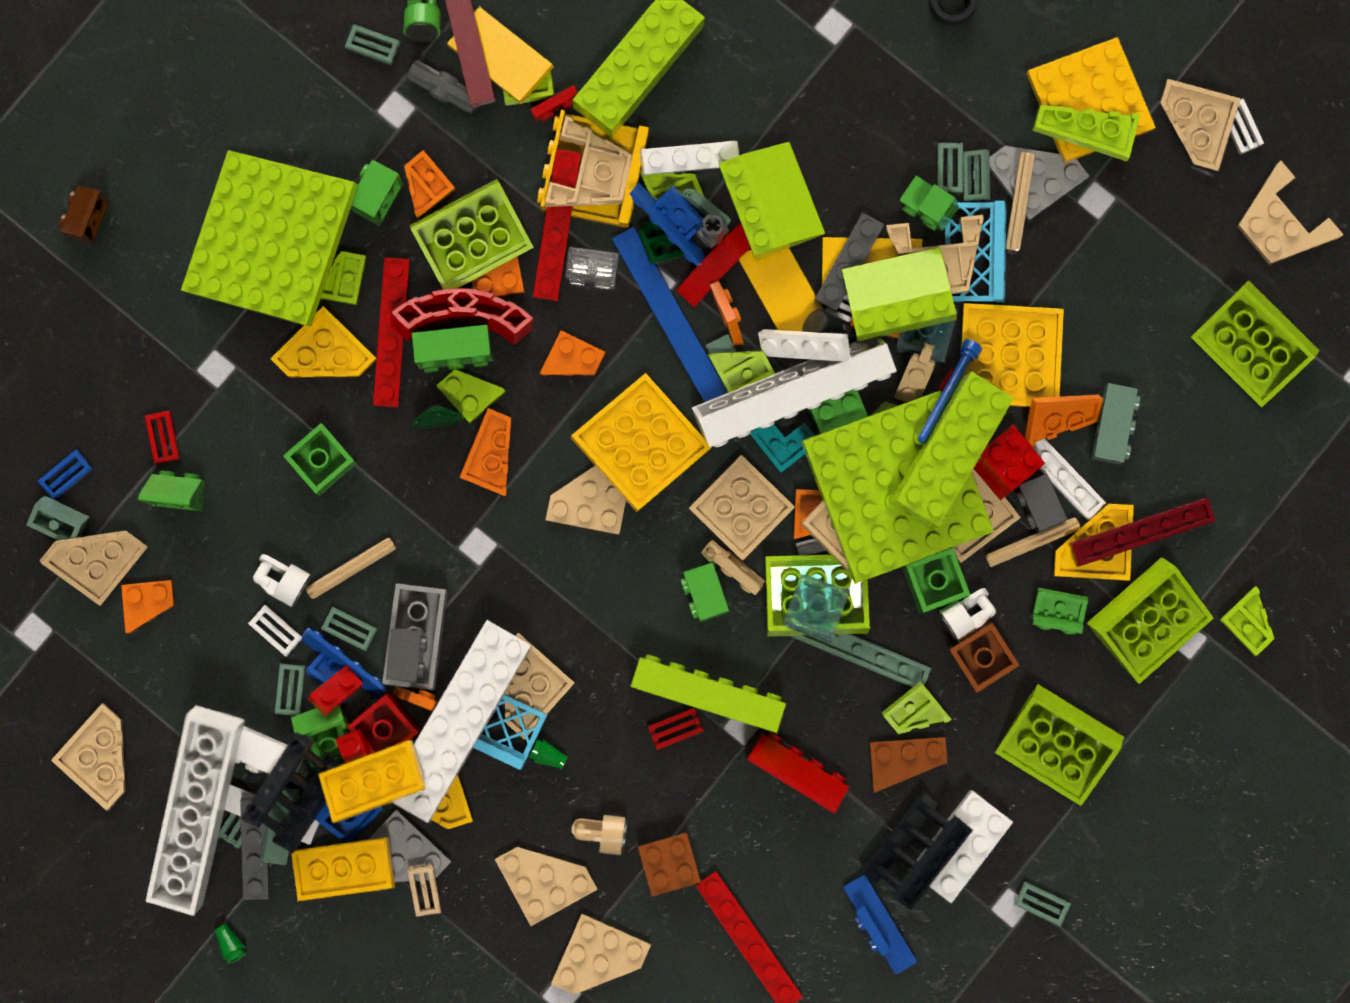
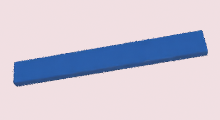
[612,227,728,402]

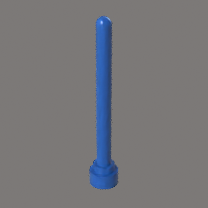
[918,339,982,444]

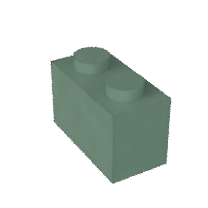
[26,496,90,540]

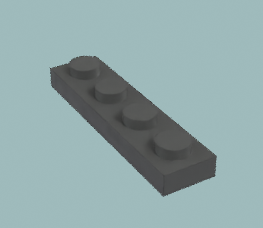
[814,213,884,312]
[240,798,270,900]

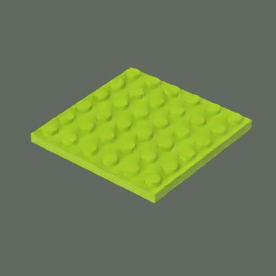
[181,150,358,327]
[801,390,994,584]

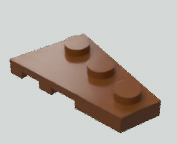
[869,737,947,793]

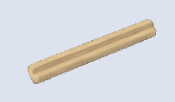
[1006,152,1035,251]
[986,518,1080,567]
[306,538,396,599]

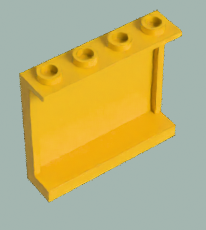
[537,110,649,228]

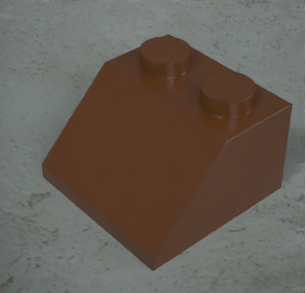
[59,186,110,246]

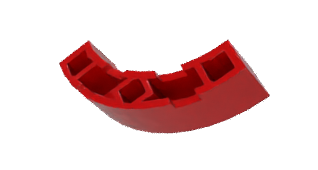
[391,288,533,345]

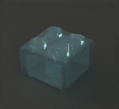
[897,309,958,363]
[783,574,850,643]

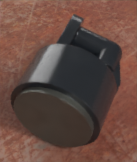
[802,309,858,344]

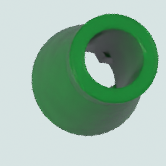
[528,739,567,770]
[214,924,246,964]

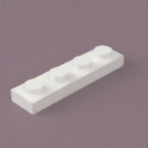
[640,141,739,175]
[758,329,851,362]

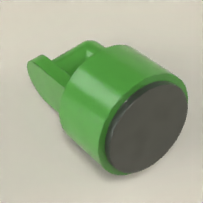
[403,0,441,42]

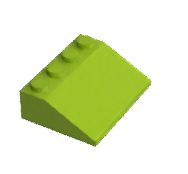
[719,142,825,261]
[409,179,534,290]
[842,247,957,342]
[1191,280,1320,407]
[765,555,870,637]
[1087,557,1214,684]
[995,684,1124,806]

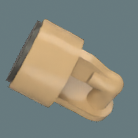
[572,815,628,855]

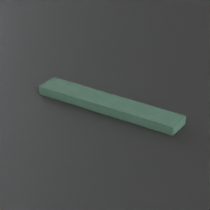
[790,634,932,688]

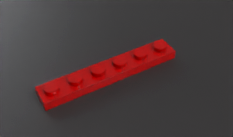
[533,149,582,301]
[373,258,410,408]
[695,871,803,1003]

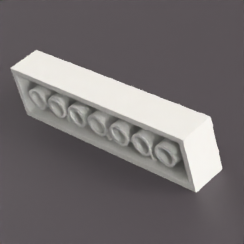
[692,337,896,447]
[393,620,532,823]
[146,706,245,916]

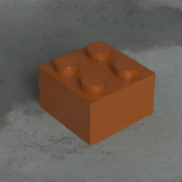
[948,622,1020,693]
[638,832,701,896]

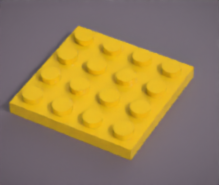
[1026,37,1156,163]
[959,303,1064,407]
[570,373,712,512]

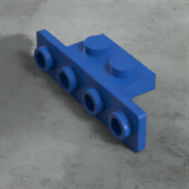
[629,183,707,266]
[301,628,387,703]
[844,875,916,974]

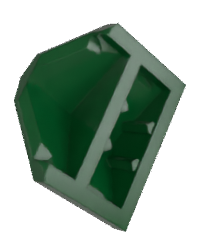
[638,220,684,265]
[412,404,465,429]

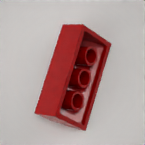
[747,732,849,813]

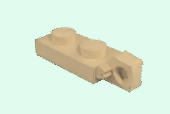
[894,343,935,403]
[701,540,766,595]

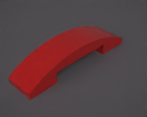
[676,223,751,308]

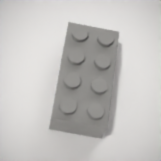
[382,583,448,691]

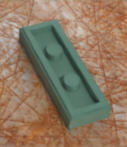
[260,788,299,865]

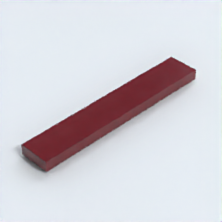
[445,0,496,108]
[1069,497,1215,567]

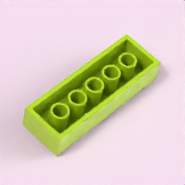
[573,0,705,138]
[889,371,1014,529]
[631,655,786,733]

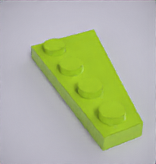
[1032,105,1140,161]

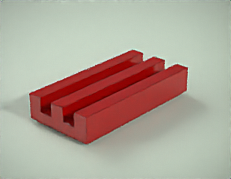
[145,411,180,465]
[648,708,703,750]

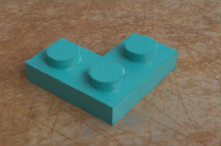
[750,422,815,473]

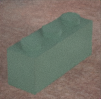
[1091,383,1140,465]

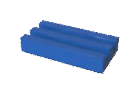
[37,450,93,500]

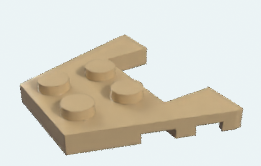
[544,116,632,207]
[1237,161,1343,264]
[886,215,983,294]

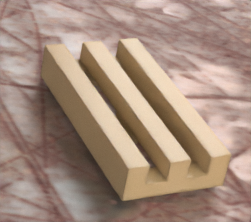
[407,863,442,916]

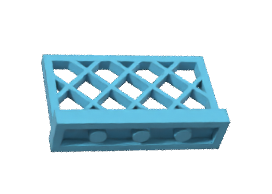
[945,201,1006,303]
[455,673,547,770]

